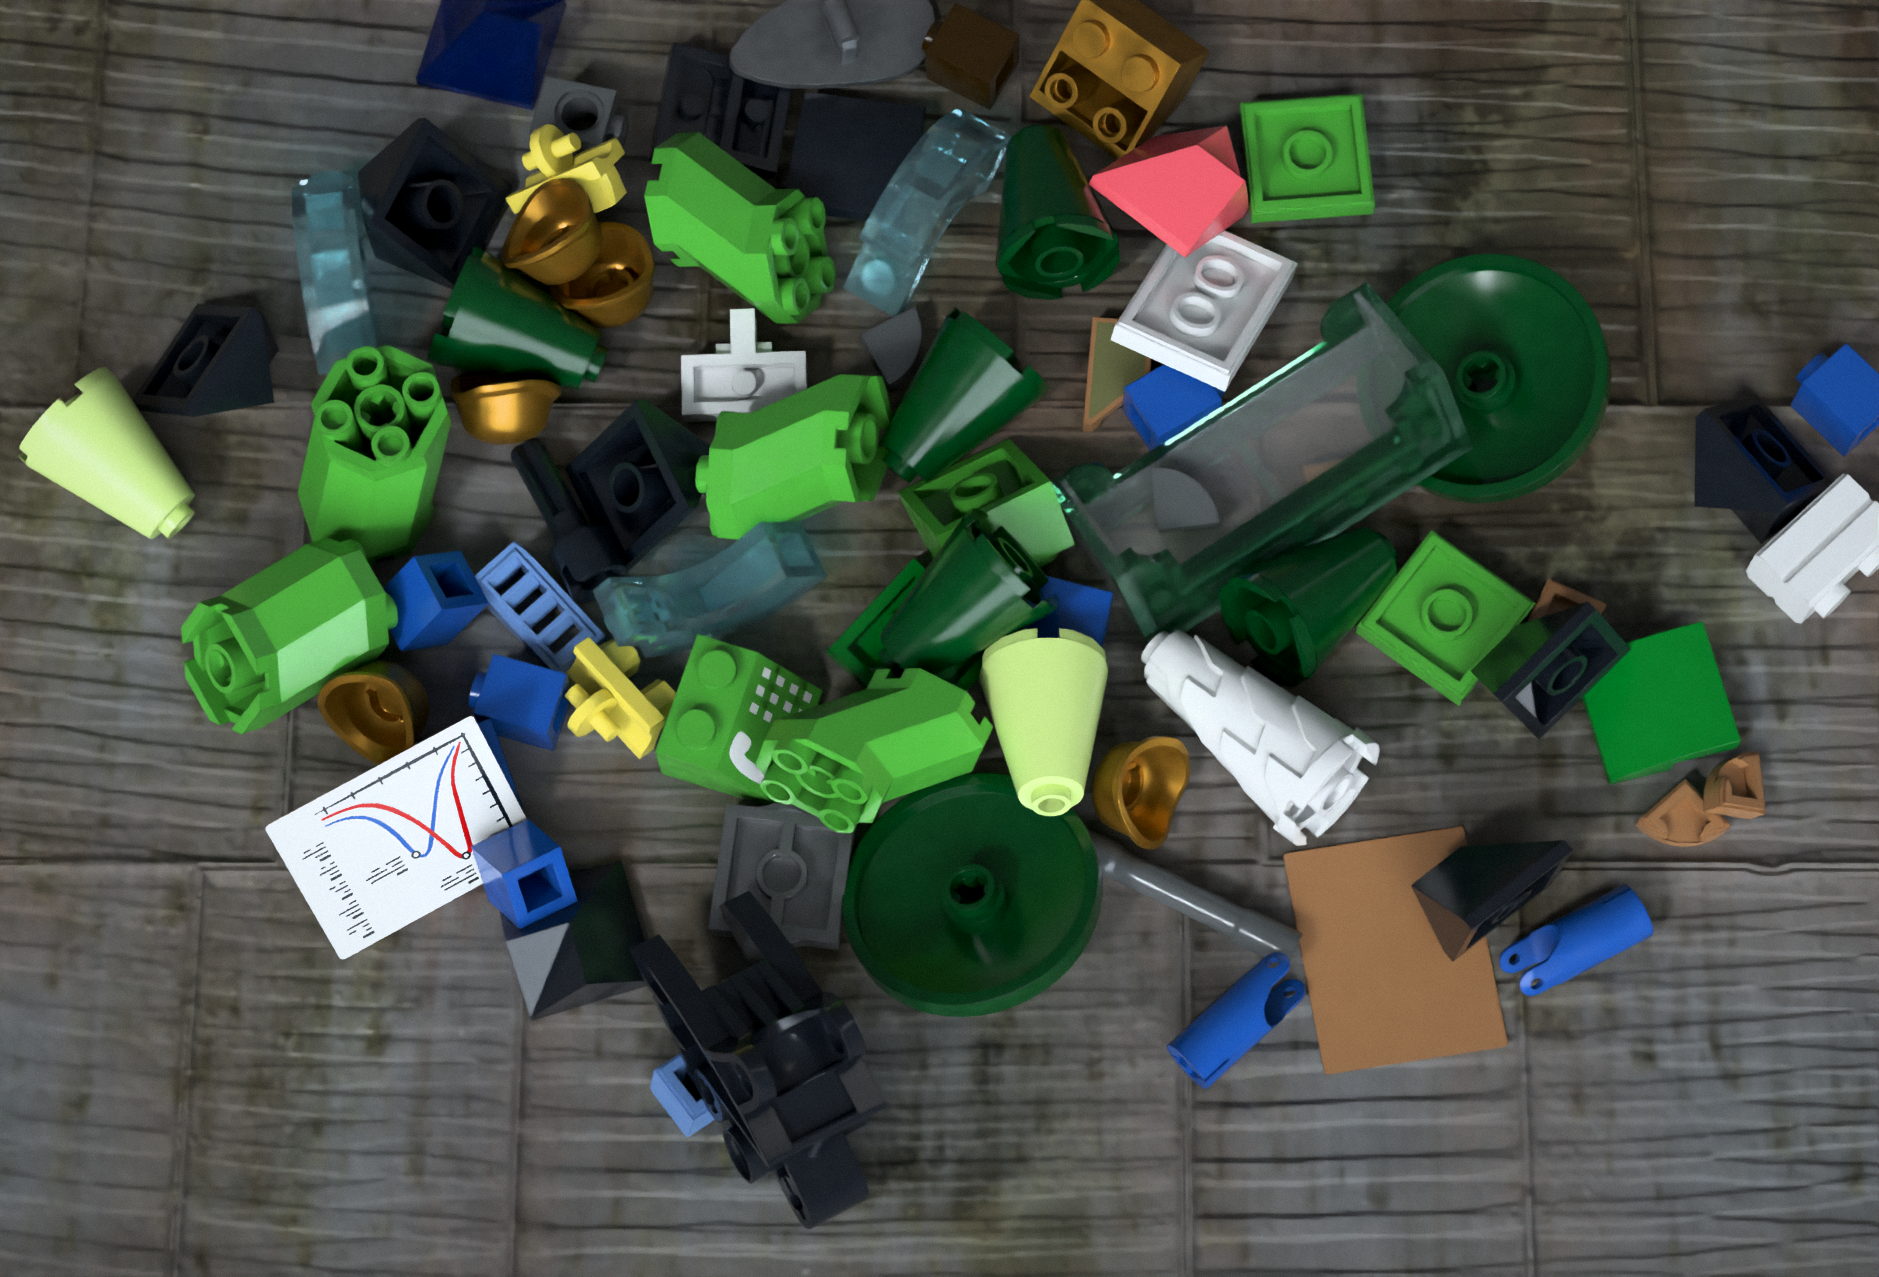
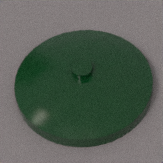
[1357,254,1612,503]
[842,773,1103,1017]

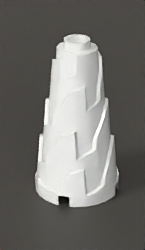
[1141,630,1380,846]

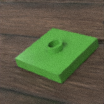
[1239,94,1375,223]
[1355,530,1536,706]

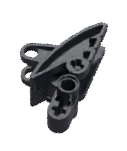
[629,891,887,1230]

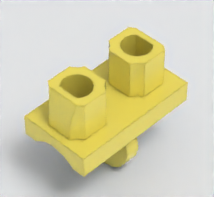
[505,124,627,215]
[565,636,676,759]

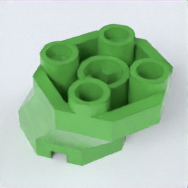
[644,132,836,324]
[297,344,451,567]
[695,374,892,540]
[181,537,398,735]
[755,668,993,833]

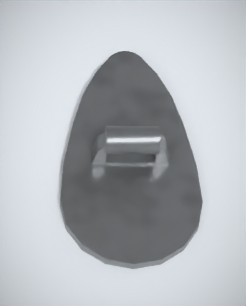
[729,0,935,89]

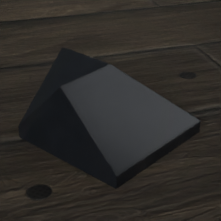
[358,118,513,290]
[133,303,279,417]
[1695,393,1833,544]
[565,399,710,571]
[1471,601,1631,739]
[1411,840,1573,962]
[499,860,647,1021]

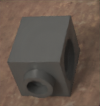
[530,76,628,156]

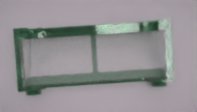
[1051,282,1473,644]

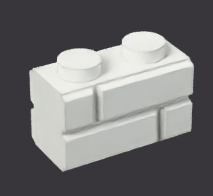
[1745,473,1879,624]

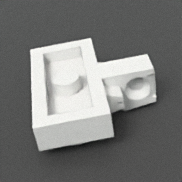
[681,308,808,422]

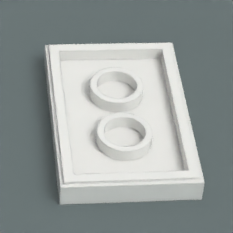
[1111,230,1298,392]

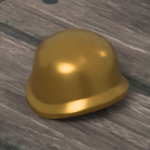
[501,179,603,285]
[550,222,655,328]
[450,371,561,445]
[318,660,430,765]
[1092,736,1190,850]

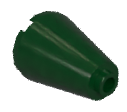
[996,124,1120,300]
[427,245,609,390]
[880,307,1050,484]
[879,508,1059,678]
[1219,527,1397,688]

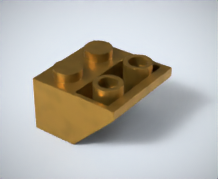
[1029,0,1210,160]

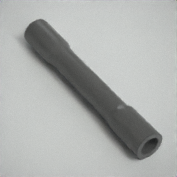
[1085,826,1303,965]

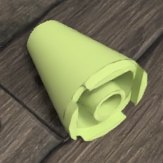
[18,367,195,539]
[979,628,1108,816]

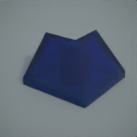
[416,0,566,110]

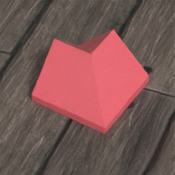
[1088,125,1249,257]

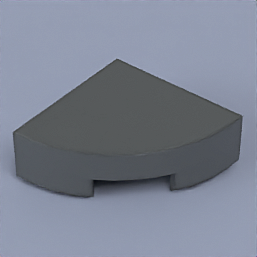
[860,307,922,393]
[1150,468,1222,534]

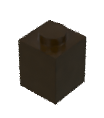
[921,3,1019,110]

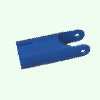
[1499,884,1654,996]
[1167,952,1306,1089]

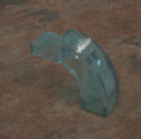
[843,108,1011,317]
[292,171,381,375]
[593,522,827,658]

